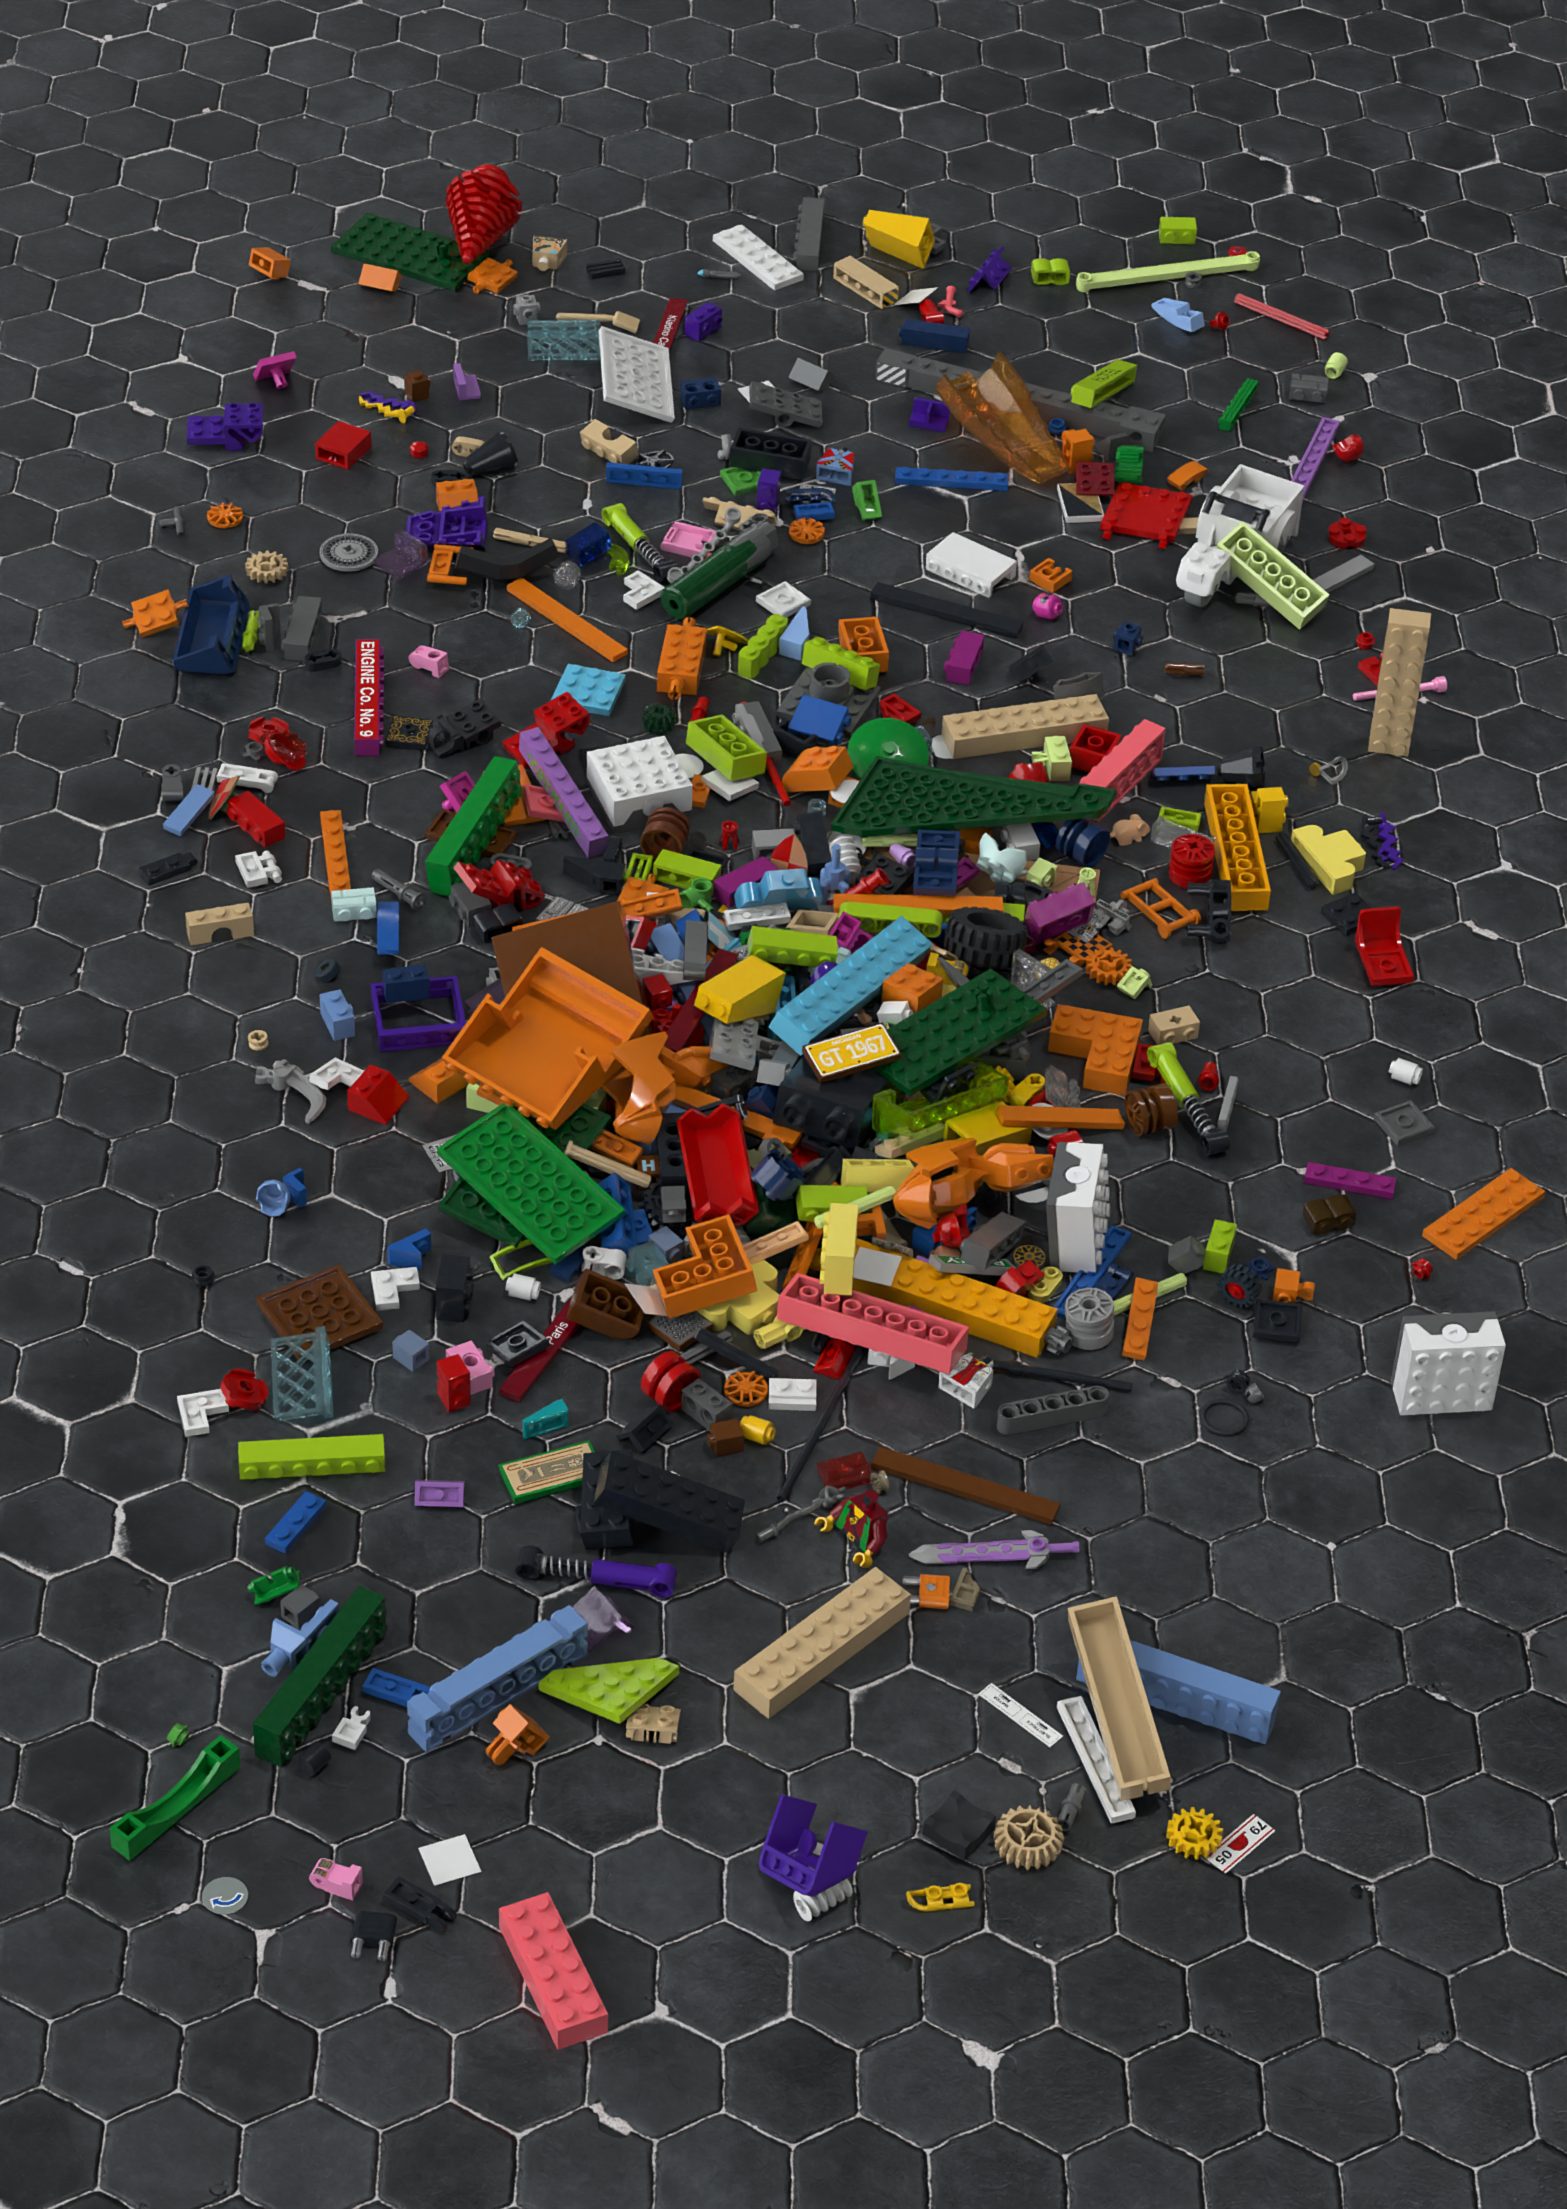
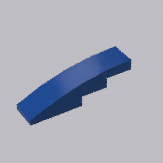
[377,902,399,955]

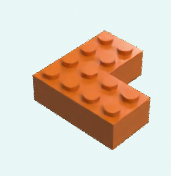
[1048,1004,1143,1096]
[653,1214,758,1319]

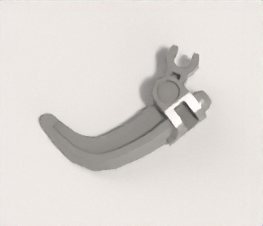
[255,1059,326,1124]

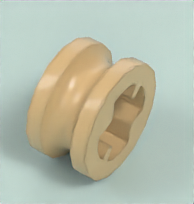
[248,1030,268,1050]

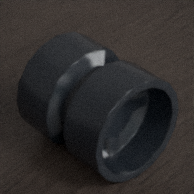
[995,881,1025,905]

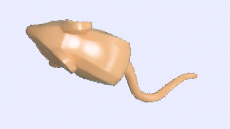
[1110,814,1150,845]

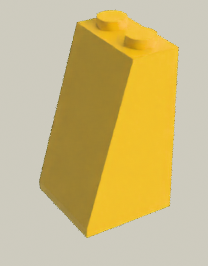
[863,210,935,269]
[694,955,786,1024]
[943,1101,1032,1155]

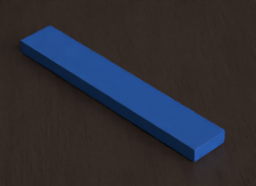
[1053,1225,1132,1320]

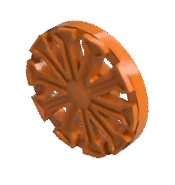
[789,518,825,544]

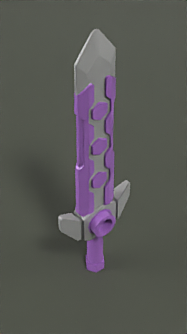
[909,1530,1079,1569]

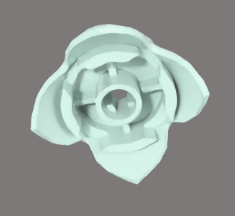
[976,832,1028,883]

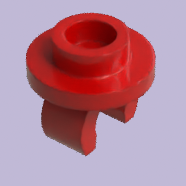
[1209,311,1229,330]

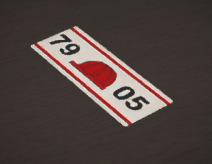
[1204,1814,1275,1873]

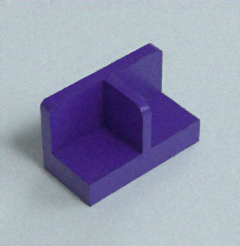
[909,397,950,432]

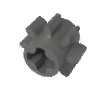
[1044,1325,1073,1355]

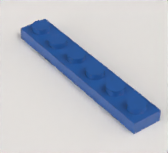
[895,467,1009,491]

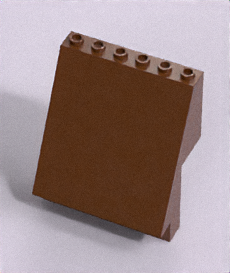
[491,901,653,1037]

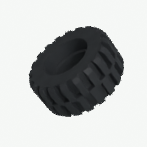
[943,907,1028,969]

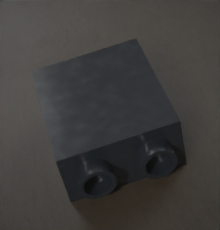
[773,1056,894,1149]

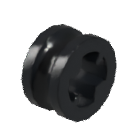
[1226,1370,1250,1393]

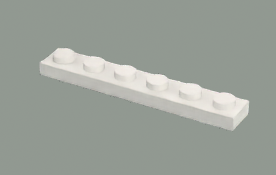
[1057,1696,1136,1824]

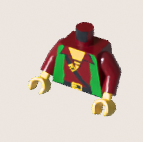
[814,1490,888,1568]

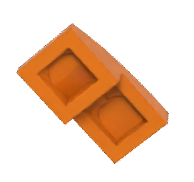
[1167,461,1208,491]

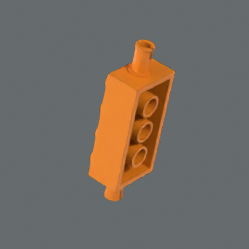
[657,617,707,700]

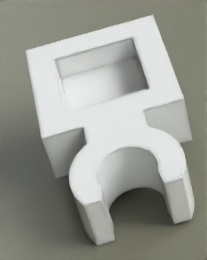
[332,1706,370,1750]

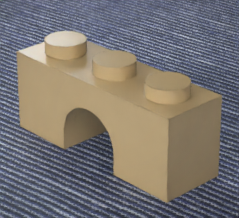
[580,419,639,464]
[185,903,254,946]

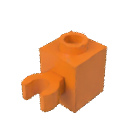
[1272,1268,1315,1303]

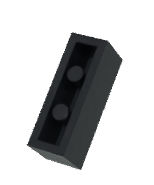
[793,812,832,876]

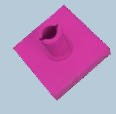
[253,351,297,389]
[440,771,475,813]

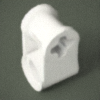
[581,1246,627,1280]

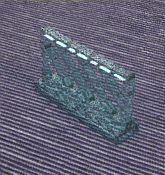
[527,320,601,360]
[271,1326,333,1422]

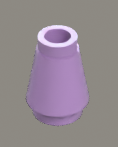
[889,843,916,869]

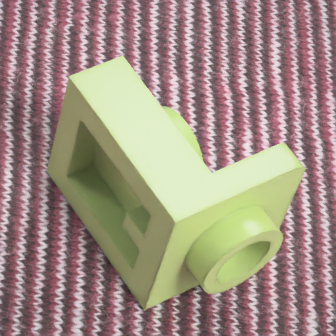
[1117,966,1152,999]

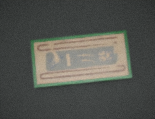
[499,1440,595,1504]

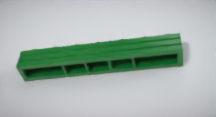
[1218,378,1258,432]

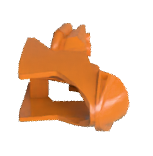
[601,1031,733,1144]
[893,1138,1054,1229]

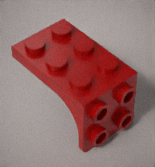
[1355,906,1414,986]

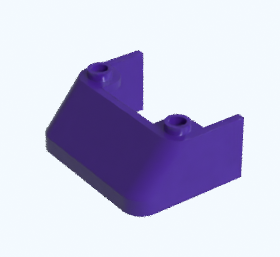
[759,1794,868,1897]

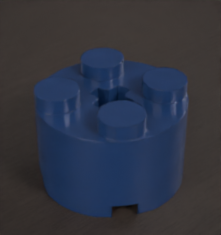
[750,1149,805,1201]

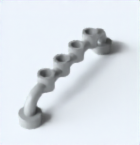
[667,507,741,583]

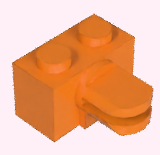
[1062,429,1095,474]
[486,1704,550,1765]

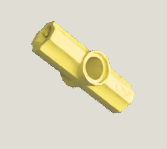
[753,1316,806,1349]

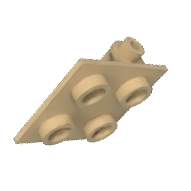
[626,1704,681,1744]

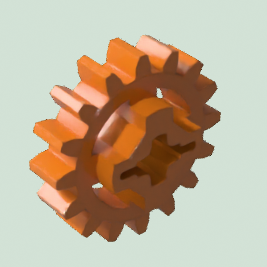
[1086,947,1132,985]

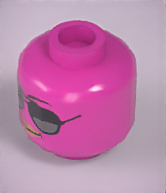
[1033,593,1063,620]

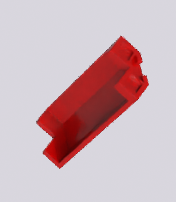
[676,1104,759,1226]

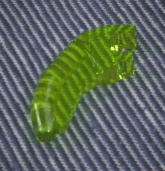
[606,543,630,576]

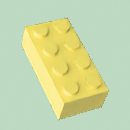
[820,1203,858,1295]

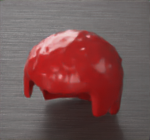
[1332,434,1365,462]

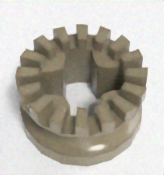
[870,1470,889,1494]

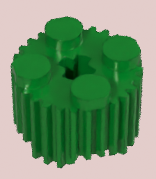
[1115,445,1144,485]

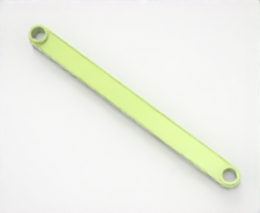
[1076,251,1260,292]

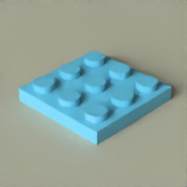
[551,664,626,716]

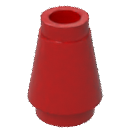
[1198,1062,1219,1091]

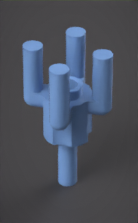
[820,844,850,905]

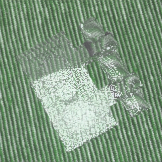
[1045,1065,1081,1108]

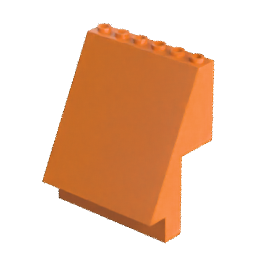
[442,947,653,1130]

